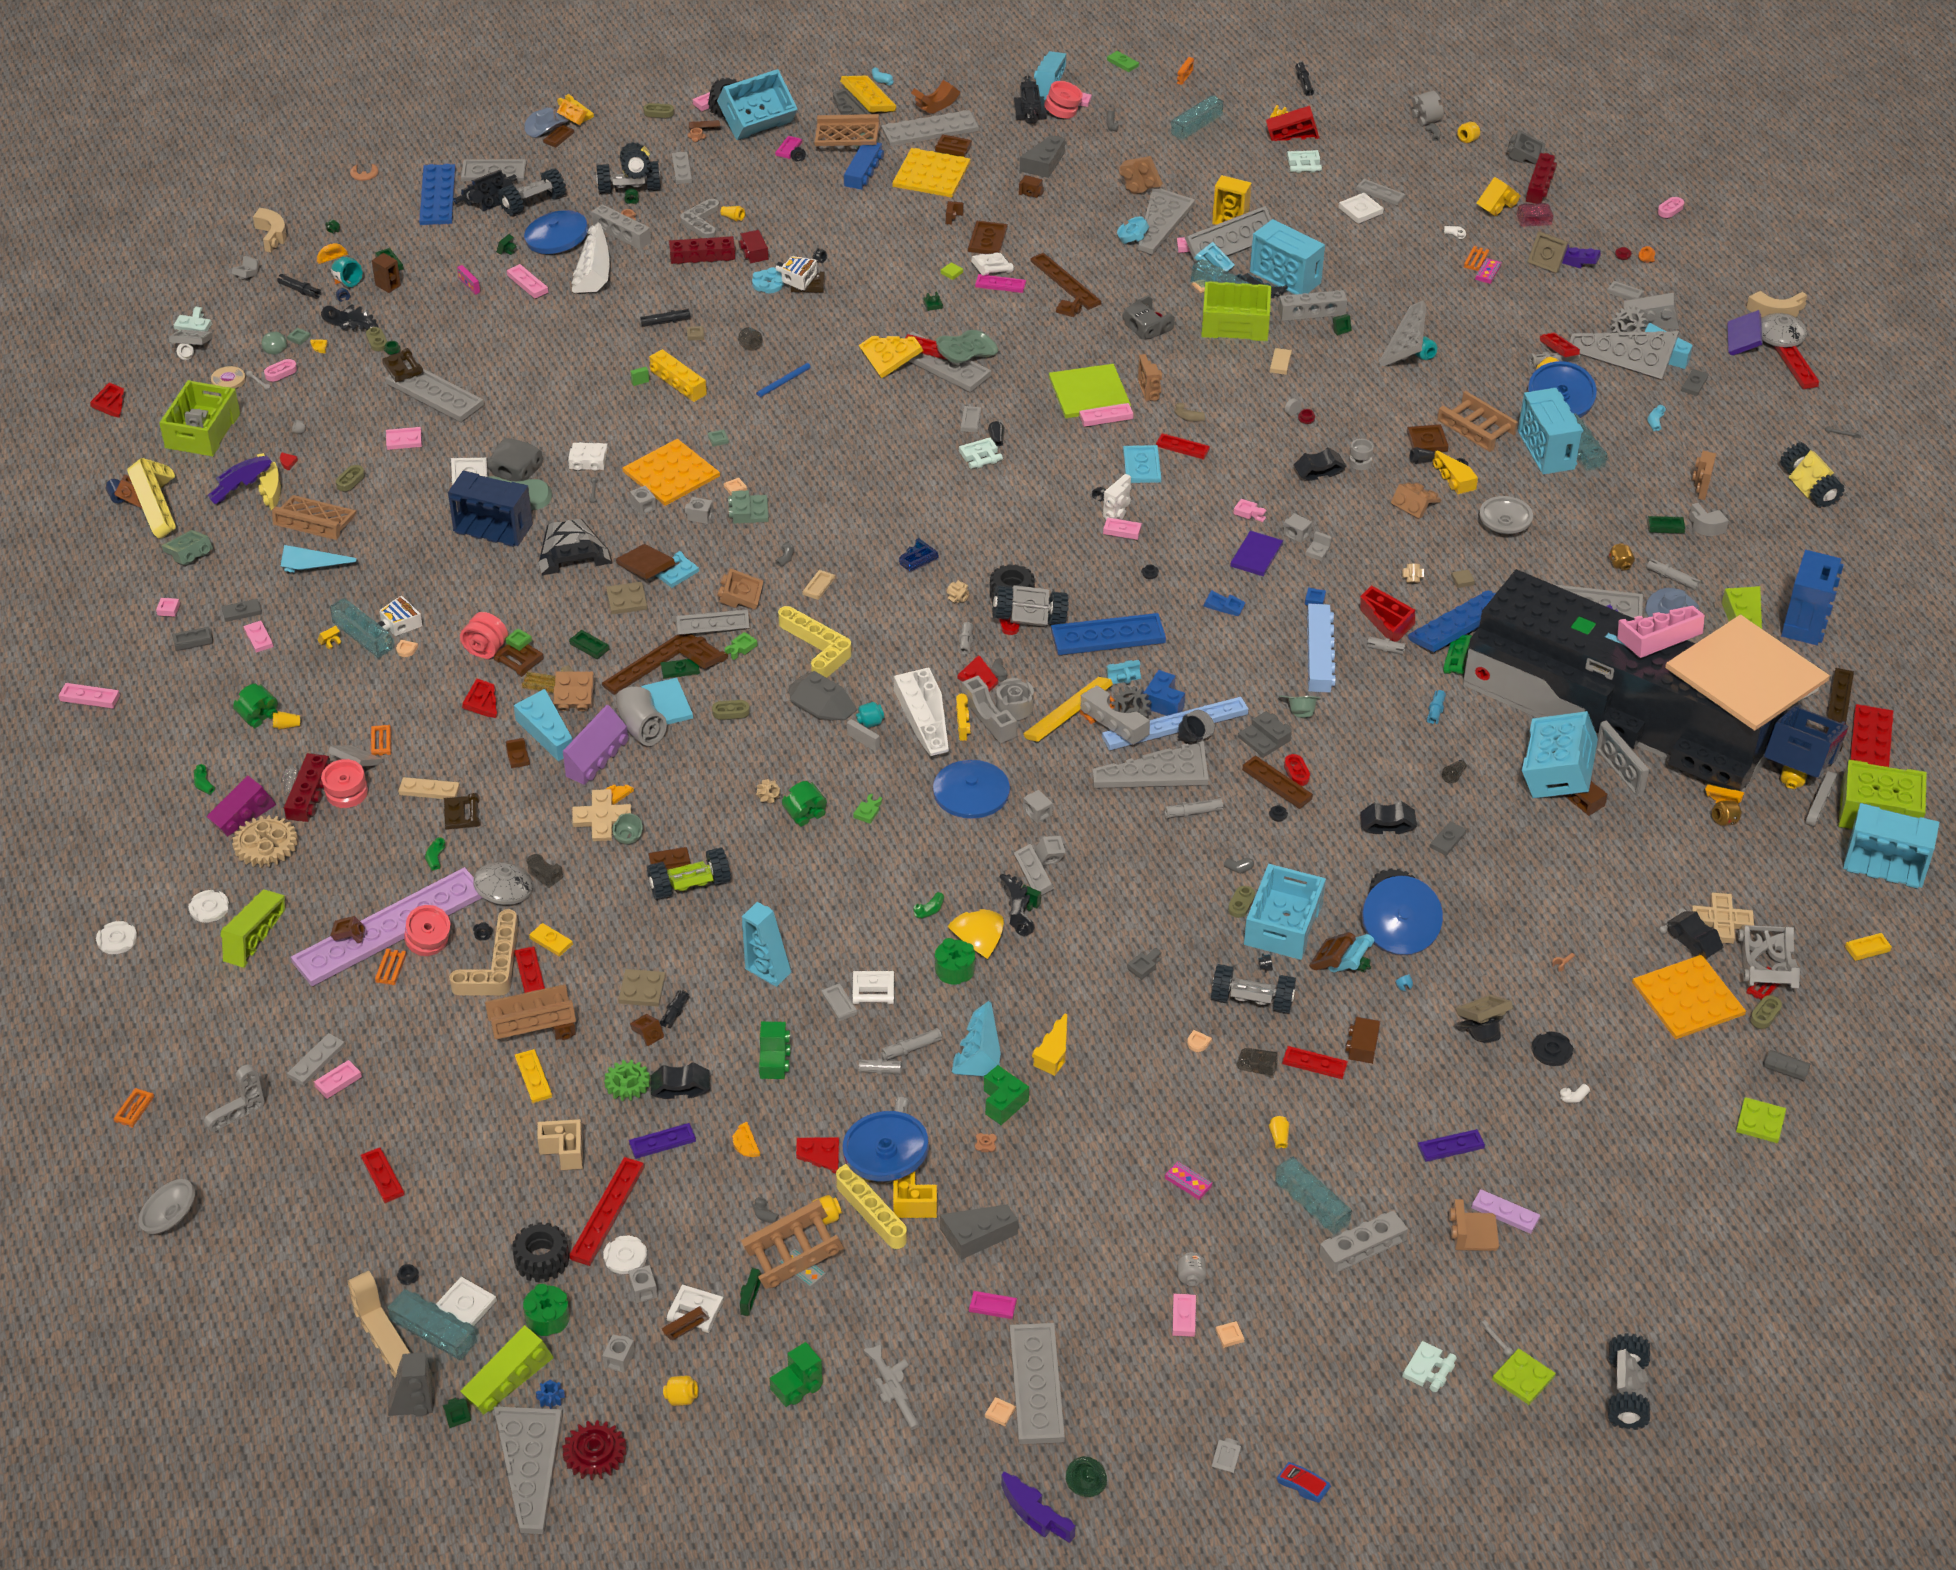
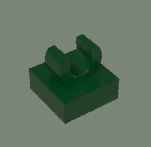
[496,234,517,255]
[923,292,943,311]
[1333,314,1352,335]
[1022,885,1041,911]
[442,1397,471,1429]

